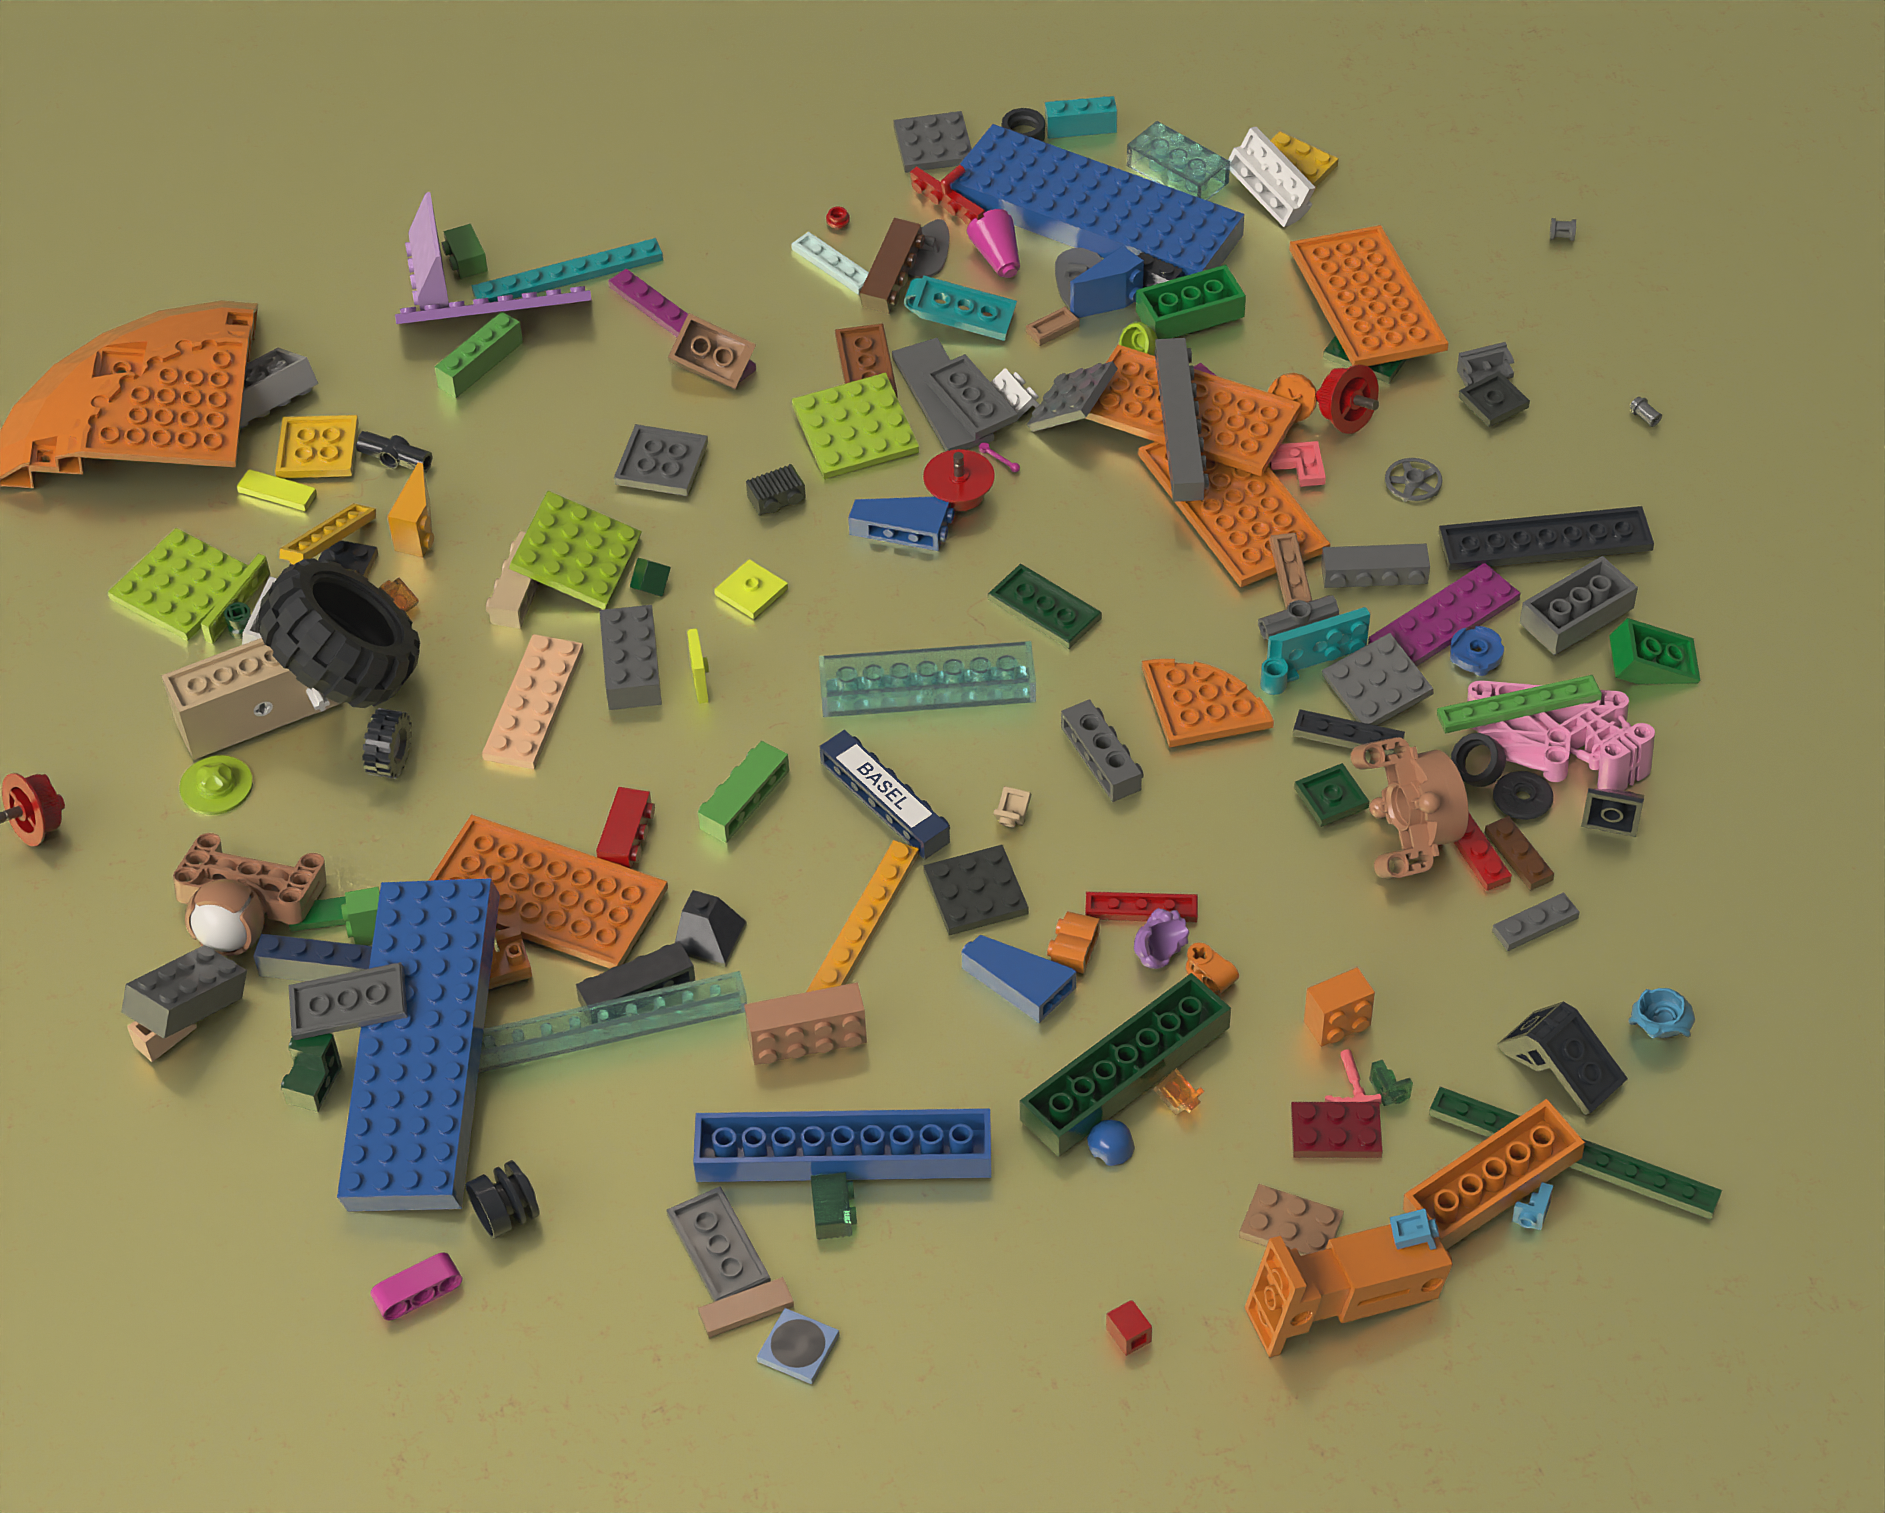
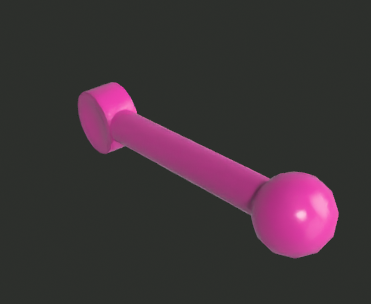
[979,443,1020,473]

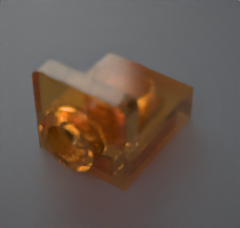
[379,577,419,612]

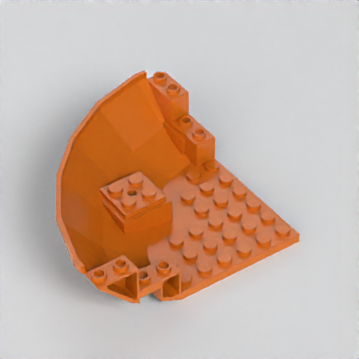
[0,300,258,488]

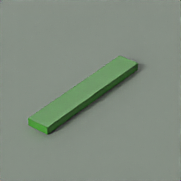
[1437,675,1602,734]

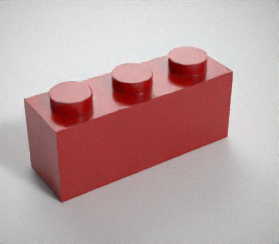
[596,787,655,869]

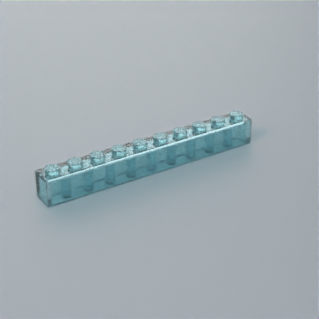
[478,971,747,1073]

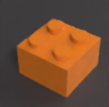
[1304,967,1375,1047]

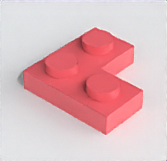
[1270,441,1326,487]

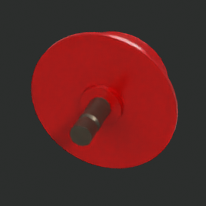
[923,449,995,511]

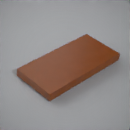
[835,323,898,398]

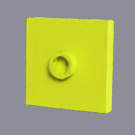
[714,559,788,619]
[687,628,709,704]

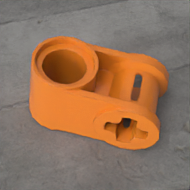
[1186,942,1239,996]

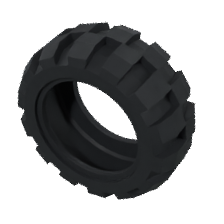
[257,558,420,708]

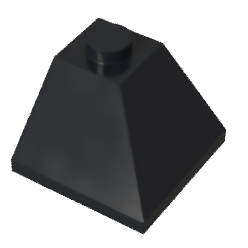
[1581,788,1644,837]
[675,890,747,967]

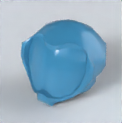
[1628,988,1695,1039]

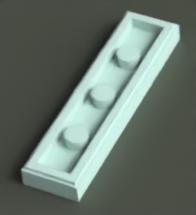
[791,232,869,295]

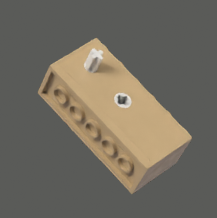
[161,638,344,760]

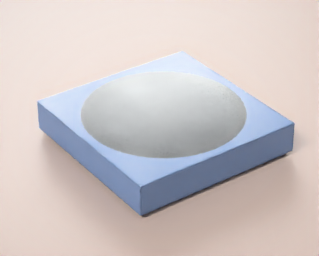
[757,1308,840,1384]

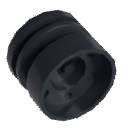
[465,1160,540,1239]

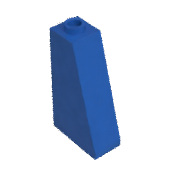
[961,935,1076,1023]

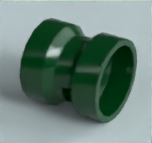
[224,602,251,639]

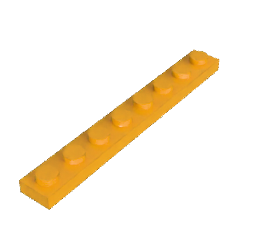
[806,840,919,992]

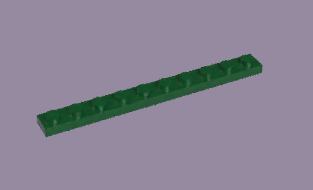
[1429,1087,1722,1220]

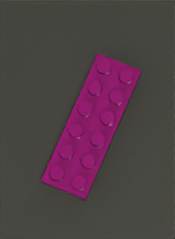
[1368,564,1521,667]

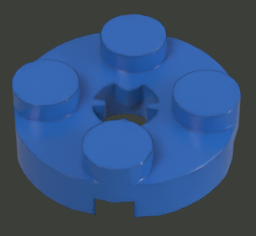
[1450,626,1504,676]

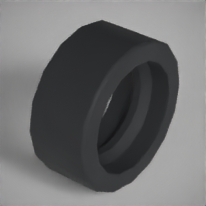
[1001,108,1045,142]
[1451,733,1506,787]

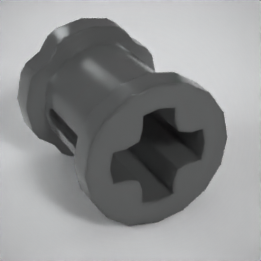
[1550,218,1576,241]

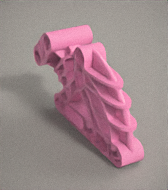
[1467,681,1655,791]

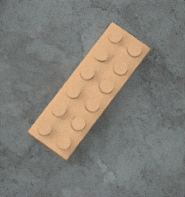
[482,634,584,769]

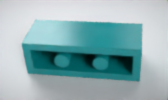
[1045,96,1117,139]

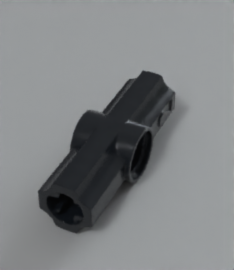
[356,431,433,473]

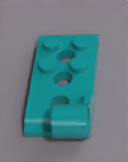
[904,275,1017,341]
[1260,607,1370,695]

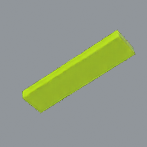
[201,553,270,644]

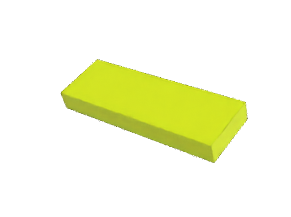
[237,469,317,511]

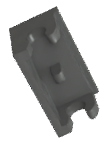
[1457,342,1514,387]

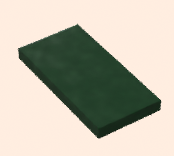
[988,564,1102,649]

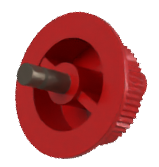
[1316,364,1379,434]
[0,773,65,846]

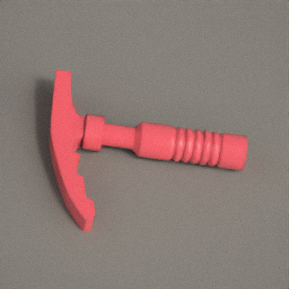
[1325,1049,1381,1104]

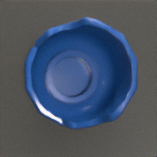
[1087,1120,1135,1166]

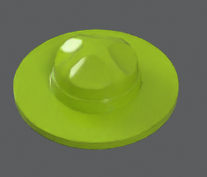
[179,755,253,815]

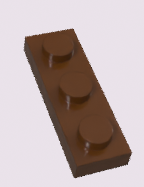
[1484,816,1554,891]

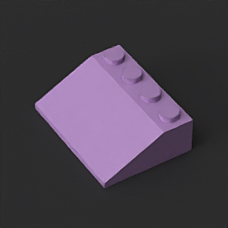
[405,192,449,311]

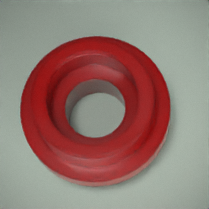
[826,206,850,228]

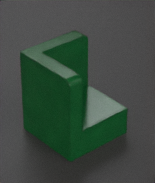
[630,558,671,596]

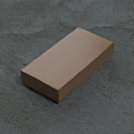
[1026,306,1080,346]

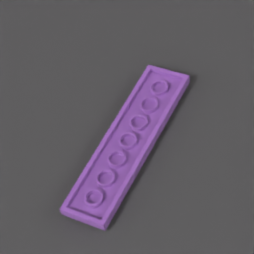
[395,286,592,324]

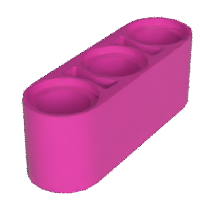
[370,1252,463,1321]

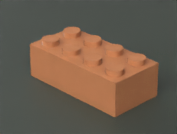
[744,982,867,1065]

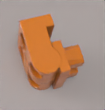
[488,925,532,990]

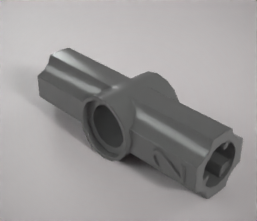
[1258,595,1339,640]

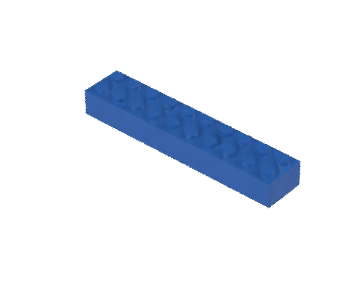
[693,1108,991,1182]

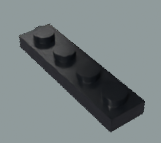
[1293,709,1405,755]

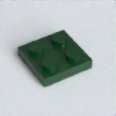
[1294,763,1369,827]

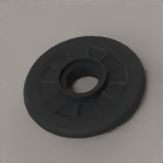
[1493,771,1553,820]

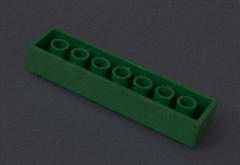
[1020,973,1231,1157]

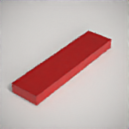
[1085,891,1198,923]

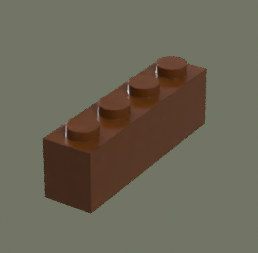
[860,218,925,314]

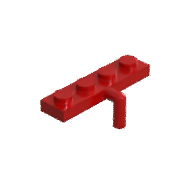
[910,165,985,225]

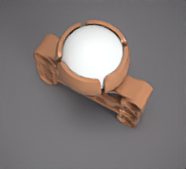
[173,833,326,956]

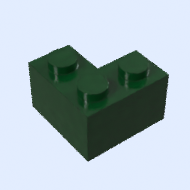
[281,1033,342,1112]

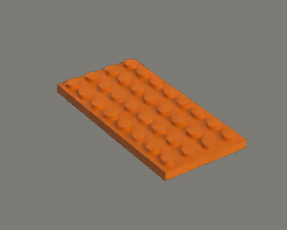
[1289,225,1449,366]
[1085,345,1301,476]
[1138,442,1330,588]
[428,814,668,969]

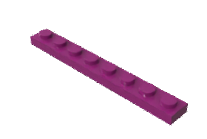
[608,269,756,382]

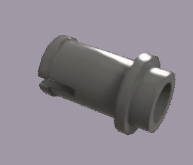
[1630,397,1662,427]

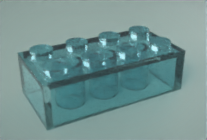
[1127,121,1230,200]

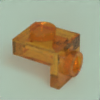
[1153,1069,1205,1115]

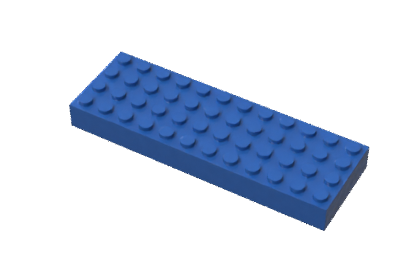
[951,124,1245,277]
[337,878,500,1212]

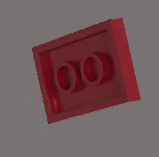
[1291,1102,1383,1158]

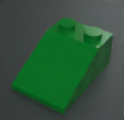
[1609,618,1701,685]

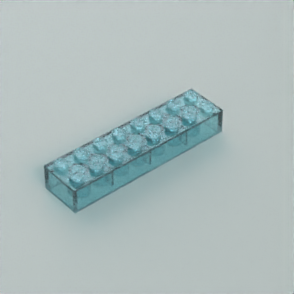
[819,641,1036,717]

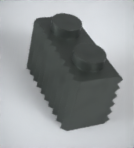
[746,464,806,515]

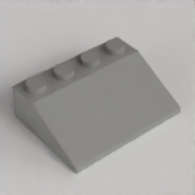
[240,348,319,429]

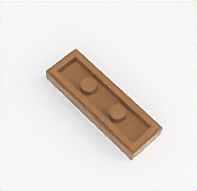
[1269,533,1312,609]
[698,1277,794,1338]

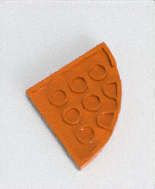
[1142,659,1274,748]

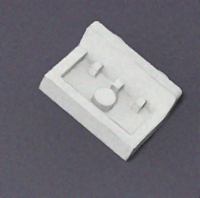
[991,368,1040,419]

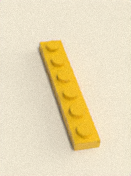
[279,503,376,564]

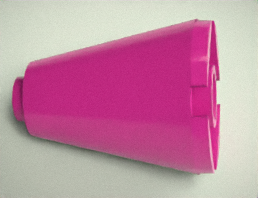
[967,209,1020,278]

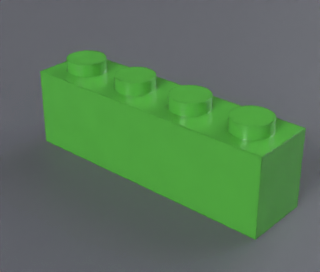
[434,312,523,398]
[698,741,790,843]

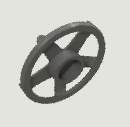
[1385,458,1442,502]

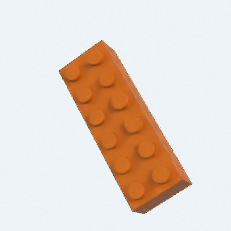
[1403,1099,1585,1250]

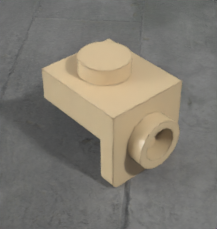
[993,786,1032,828]

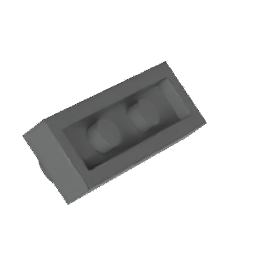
[1492,892,1580,951]

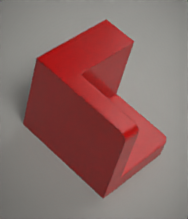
[1106,1300,1152,1356]

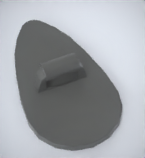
[908,219,950,278]
[1055,248,1102,309]

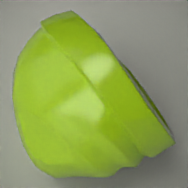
[1119,322,1158,356]

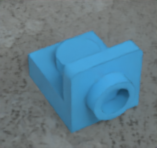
[1512,1182,1553,1230]
[1389,1209,1439,1250]

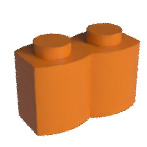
[1047,911,1100,974]

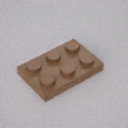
[1239,1184,1344,1256]

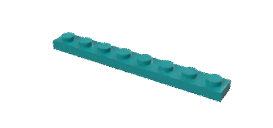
[471,238,663,302]

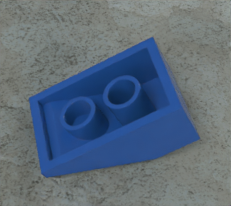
[1070,246,1144,318]

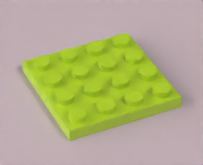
[792,373,919,479]
[509,491,642,610]
[108,528,248,641]

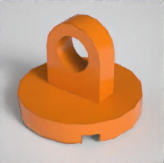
[1268,373,1317,423]

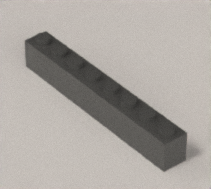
[1155,338,1209,502]

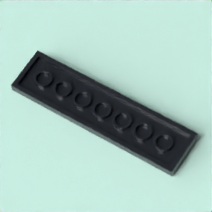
[1438,506,1654,571]

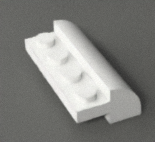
[1225,126,1316,227]

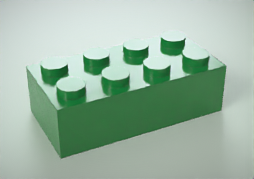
[1136,265,1246,339]

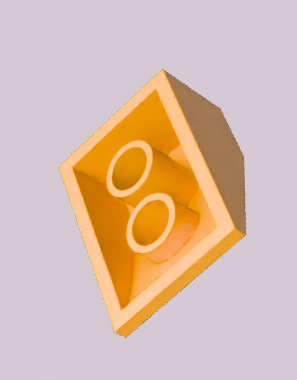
[387,462,434,557]

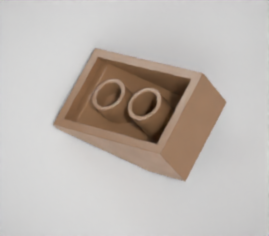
[668,313,756,389]

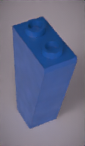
[848,497,955,551]

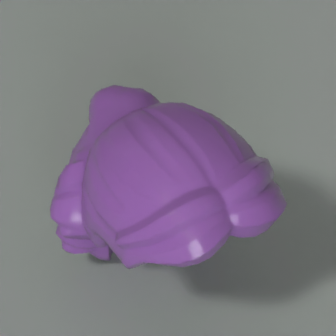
[1134,908,1190,969]

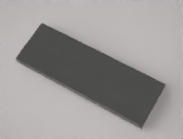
[892,338,994,452]

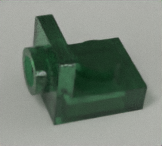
[1369,1059,1413,1106]

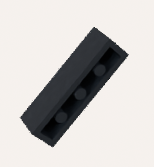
[576,941,696,1025]

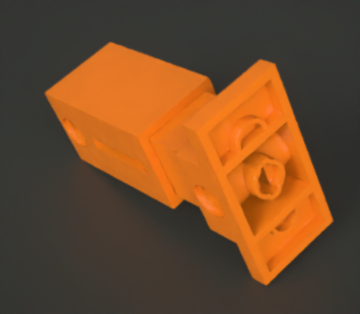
[1244,1224,1453,1358]

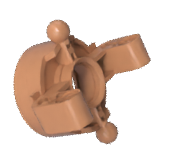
[1351,738,1468,878]

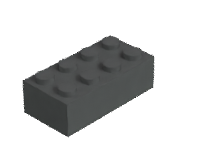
[1520,556,1638,655]
[599,605,662,710]
[121,945,247,1039]

